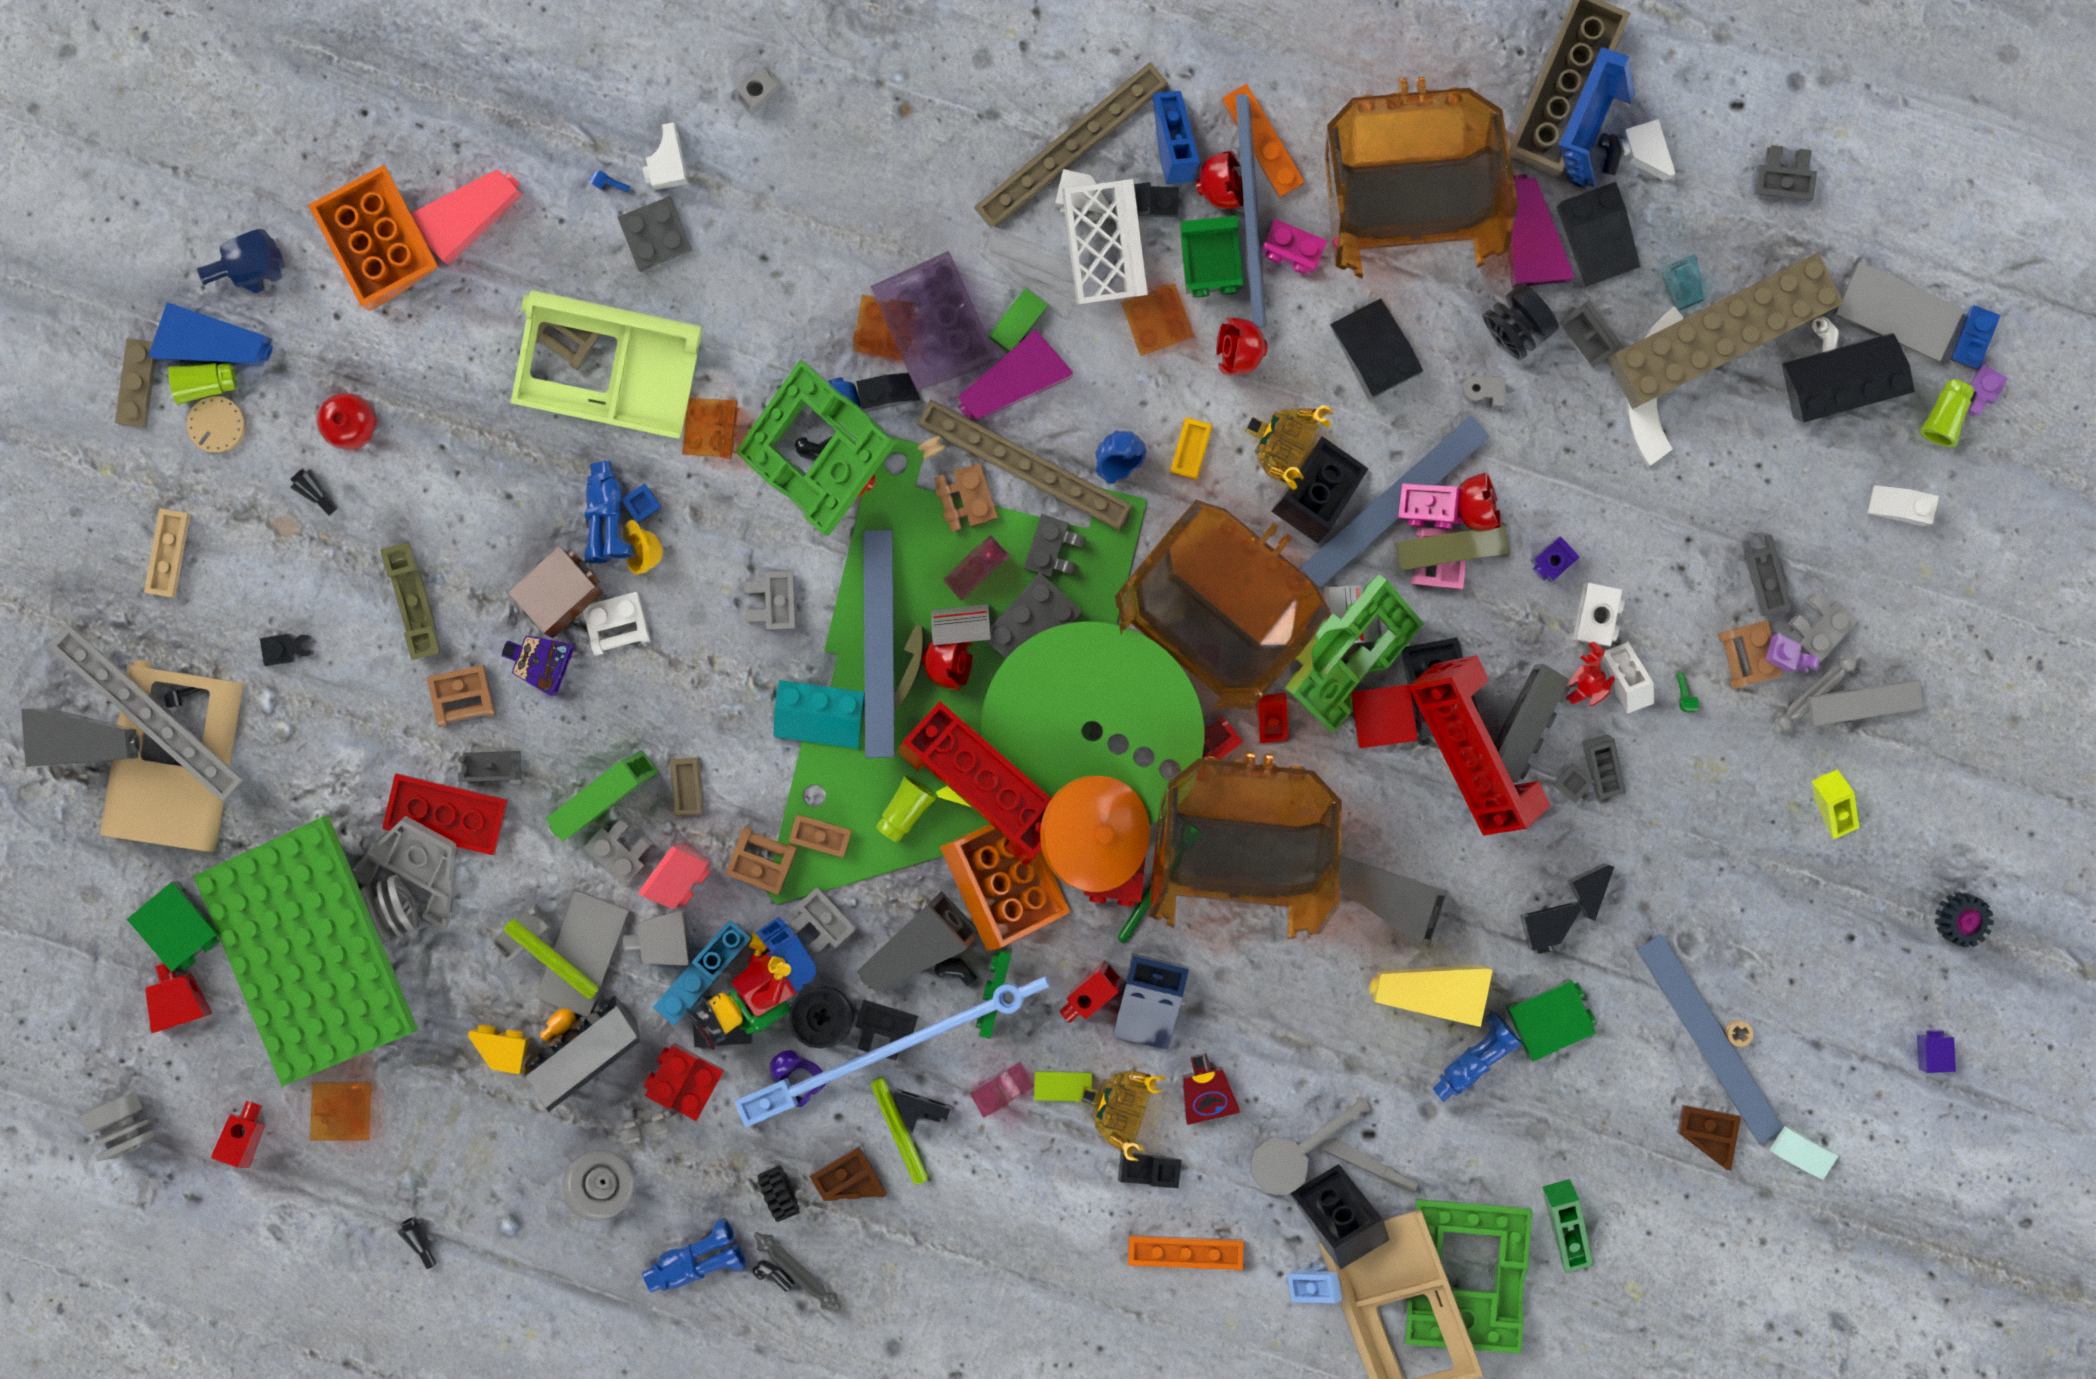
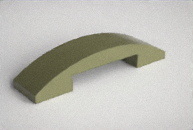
[1395,525,1510,571]
[380,542,440,660]
[895,624,924,713]

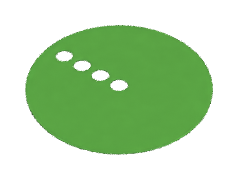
[981,621,1205,825]

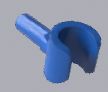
[589,170,631,193]

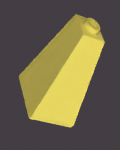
[1369,964,1493,1027]

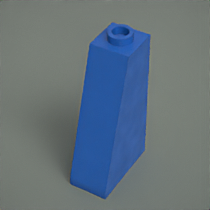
[148,302,273,366]

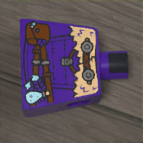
[501,635,576,696]

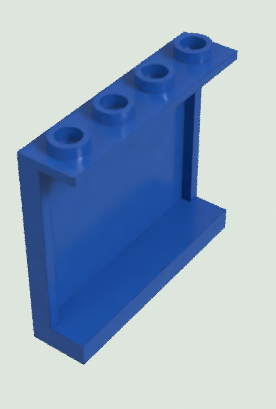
[1559,47,1635,188]

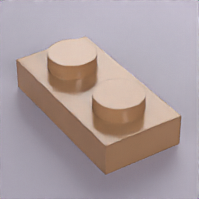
[789,814,852,858]

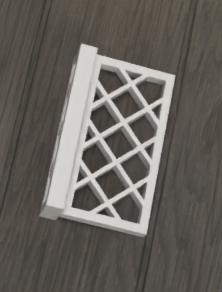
[1062,179,1148,304]

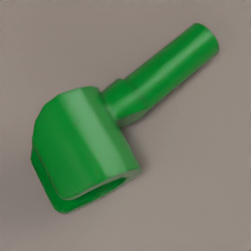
[1676,673,1699,713]

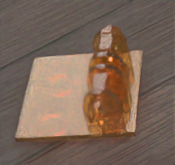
[1121,283,1194,356]
[852,295,918,361]
[682,398,740,459]

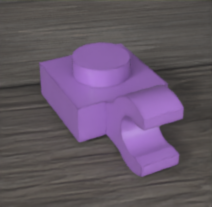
[1967,364,2008,418]
[1766,633,1820,673]

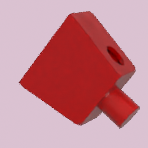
[1059,960,1124,1023]
[145,964,212,1033]
[210,1100,265,1168]

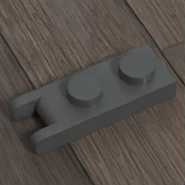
[1742,534,1792,616]

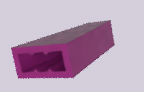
[1503,174,1573,288]
[957,329,1073,421]

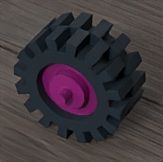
[1935,892,1994,948]

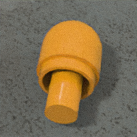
[539,1008,576,1043]

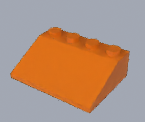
[308,165,439,311]
[940,823,1070,951]

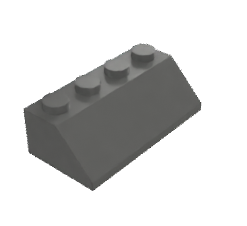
[1494,664,1570,783]

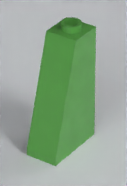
[546,750,659,842]

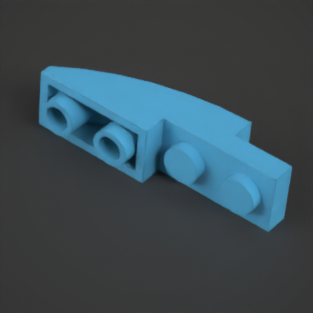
[653,920,751,1026]

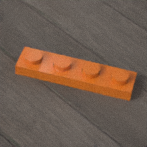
[1221,84,1304,198]
[1128,1235,1244,1270]

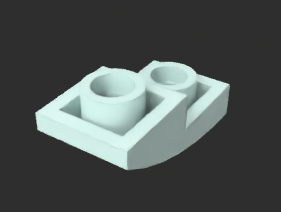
[1770,1126,1838,1180]

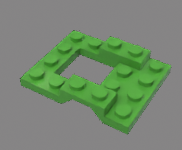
[735,360,896,536]
[1285,574,1424,734]
[1404,1198,1532,1354]

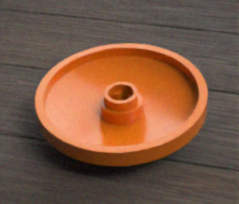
[1040,775,1150,892]

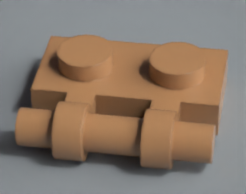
[934,463,998,532]

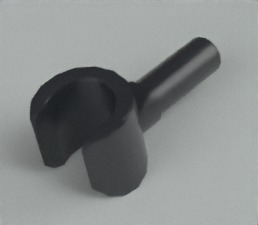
[164,687,202,708]

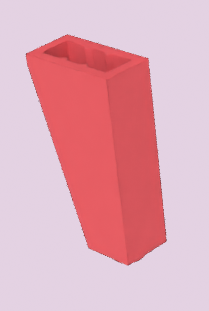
[411,169,523,265]

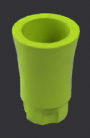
[168,363,237,406]
[1918,379,1974,448]
[876,775,937,843]

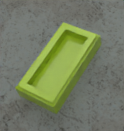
[1034,1070,1092,1102]

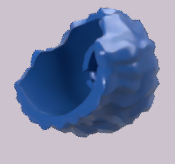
[1095,430,1147,484]

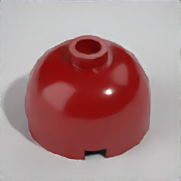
[1196,150,1244,210]
[1216,317,1268,375]
[316,393,377,451]
[1458,473,1502,531]
[922,640,973,691]

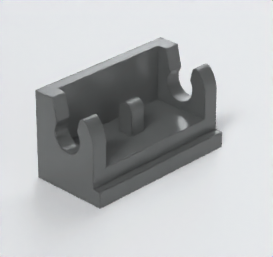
[1559,300,1623,368]
[458,751,522,782]

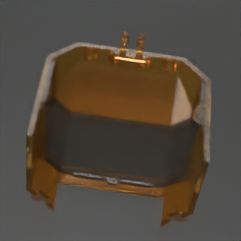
[1324,77,1518,279]
[1115,499,1329,710]
[1149,752,1342,939]

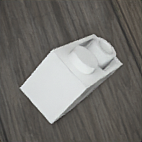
[1055,169,1113,223]

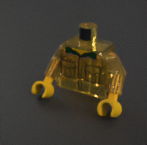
[1245,405,1334,489]
[1079,1070,1166,1161]

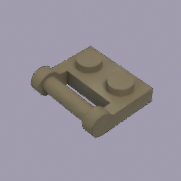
[536,322,602,370]

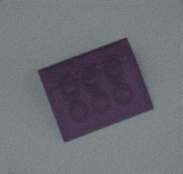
[870,251,998,392]

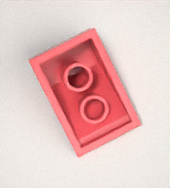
[638,842,711,910]

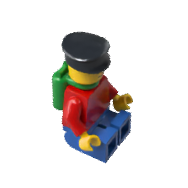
[686,916,816,1050]

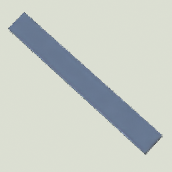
[1236,94,1267,328]
[1300,415,1490,589]
[863,530,895,759]
[1636,934,1783,1144]

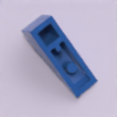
[1152,91,1200,184]

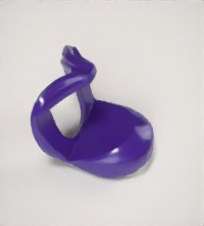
[769,1050,826,1108]

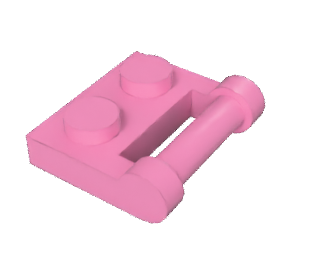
[1411,527,1466,589]

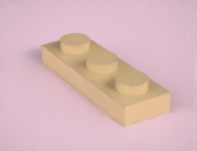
[144,508,191,598]

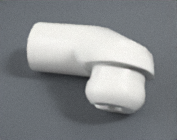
[1811,316,1839,352]

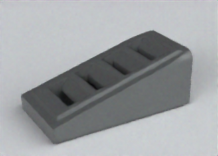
[1582,735,1626,800]

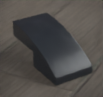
[1118,1152,1182,1188]

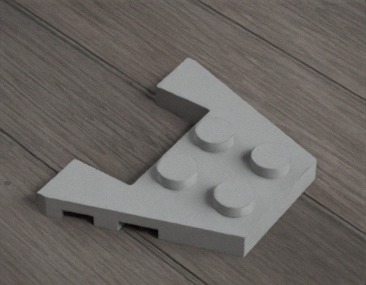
[351,816,456,929]

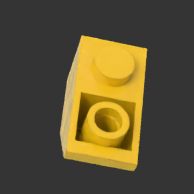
[468,1024,531,1074]

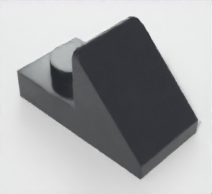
[1134,182,1179,218]
[894,1088,951,1133]

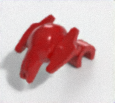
[1566,642,1615,707]

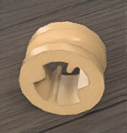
[917,435,946,460]
[1725,1020,1753,1047]

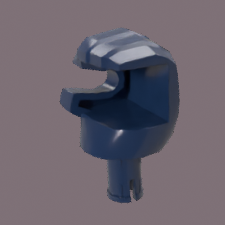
[197,229,285,293]

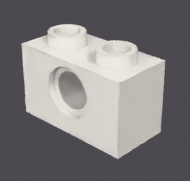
[1572,583,1625,647]

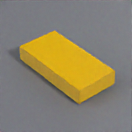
[1169,417,1213,480]

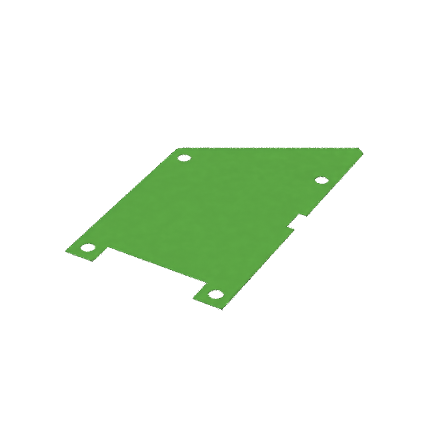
[765,436,1147,905]

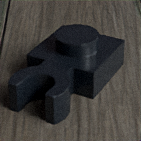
[259,634,314,667]

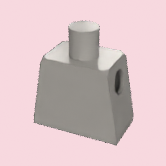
[623,909,692,965]

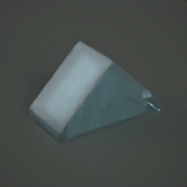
[1659,254,1704,311]

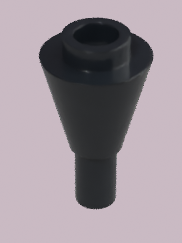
[290,468,338,516]
[397,1216,437,1269]

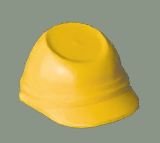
[622,520,663,575]

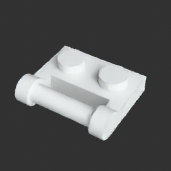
[583,592,651,656]

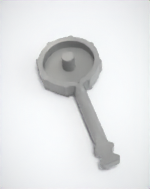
[1249,1097,1370,1196]

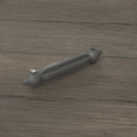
[754,1232,841,1312]

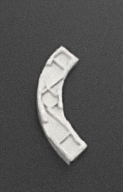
[1626,306,1684,466]

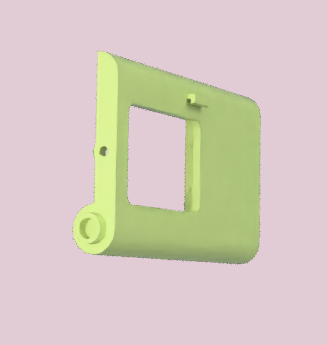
[511,290,702,439]

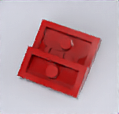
[1351,684,1418,749]

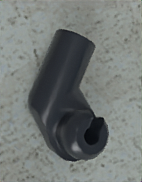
[1598,133,1622,175]
[794,436,832,461]
[752,1260,795,1292]

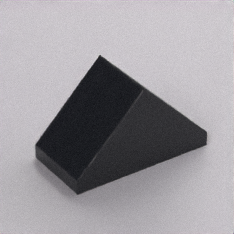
[1567,863,1614,921]

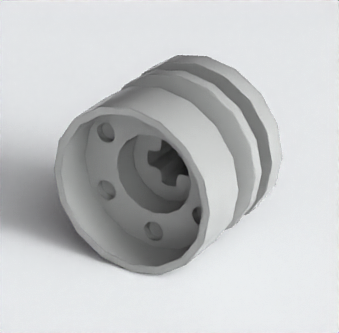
[360,874,420,944]
[78,1092,155,1162]

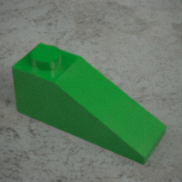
[1542,1179,1593,1273]

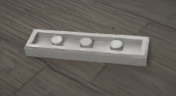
[1807,679,1923,726]

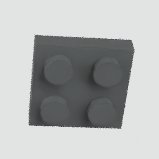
[617,196,693,271]

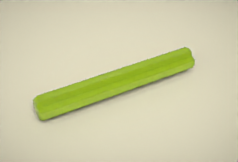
[504,918,599,1000]
[870,1077,928,1185]

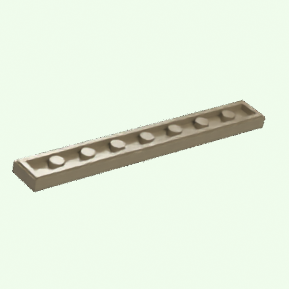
[974,62,1168,231]
[917,399,1133,531]

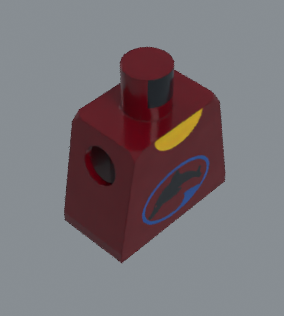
[1182,1053,1240,1125]

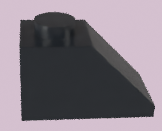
[856,372,920,413]
[1520,901,1582,954]

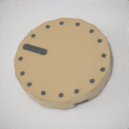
[187,396,246,453]

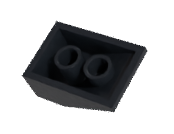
[1556,181,1640,287]
[1330,298,1424,400]
[1271,436,1369,544]
[1402,637,1479,738]
[1291,1164,1390,1269]

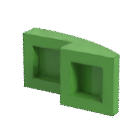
[988,289,1048,353]

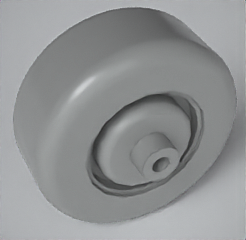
[562,1150,634,1221]

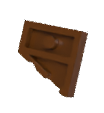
[1677,1104,1741,1171]
[809,1146,887,1201]

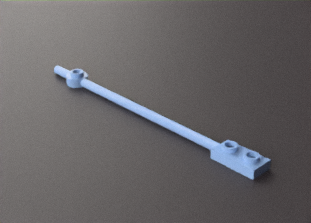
[734,976,1050,1128]

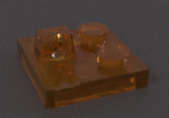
[309,1081,371,1141]

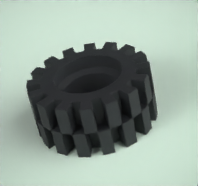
[758,1165,800,1222]

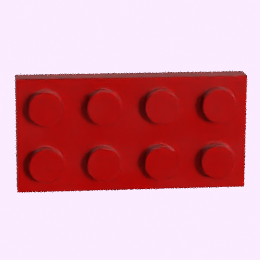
[382,773,508,855]

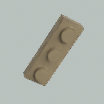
[115,338,156,428]

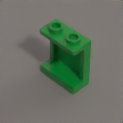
[1179,216,1244,298]
[127,881,220,972]
[1505,978,1597,1061]

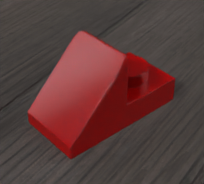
[1255,693,1288,744]

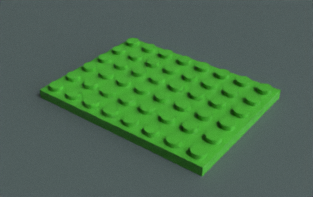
[194,815,418,1087]

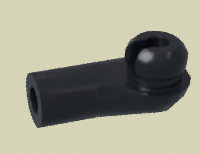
[934,958,978,986]

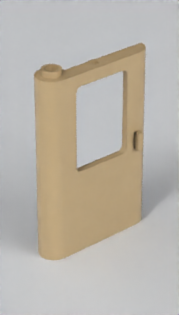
[99,660,244,852]
[1317,1210,1484,1379]

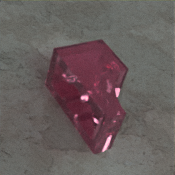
[943,536,1010,601]
[970,1061,1034,1118]

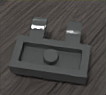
[1754,145,1817,201]
[1024,514,1085,577]

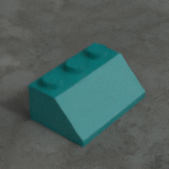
[773,680,865,749]

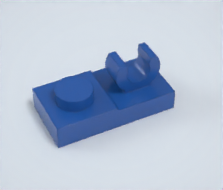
[1950,305,2001,370]

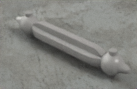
[1772,653,1859,733]

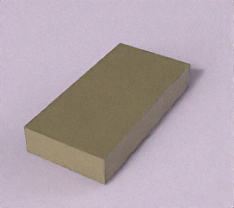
[670,757,704,816]

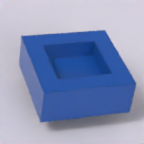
[621,483,662,524]

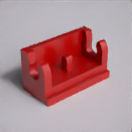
[1196,716,1243,777]

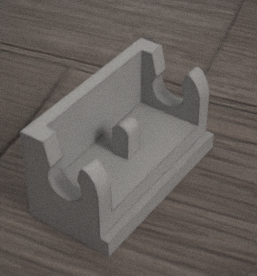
[490,904,553,965]

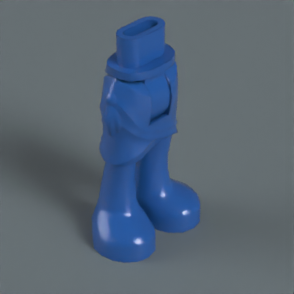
[584,461,636,564]
[1433,1010,1523,1102]
[642,1218,746,1293]

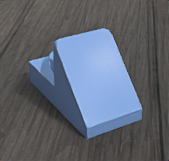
[1287,1266,1342,1303]

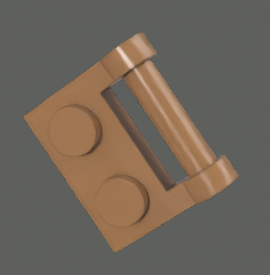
[1718,620,1783,689]
[427,665,496,727]
[725,826,798,895]

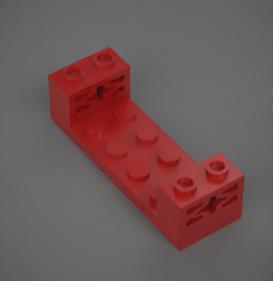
[1409,655,1551,836]
[897,701,1052,866]

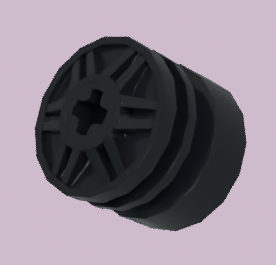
[1482,283,1559,361]
[789,986,855,1049]

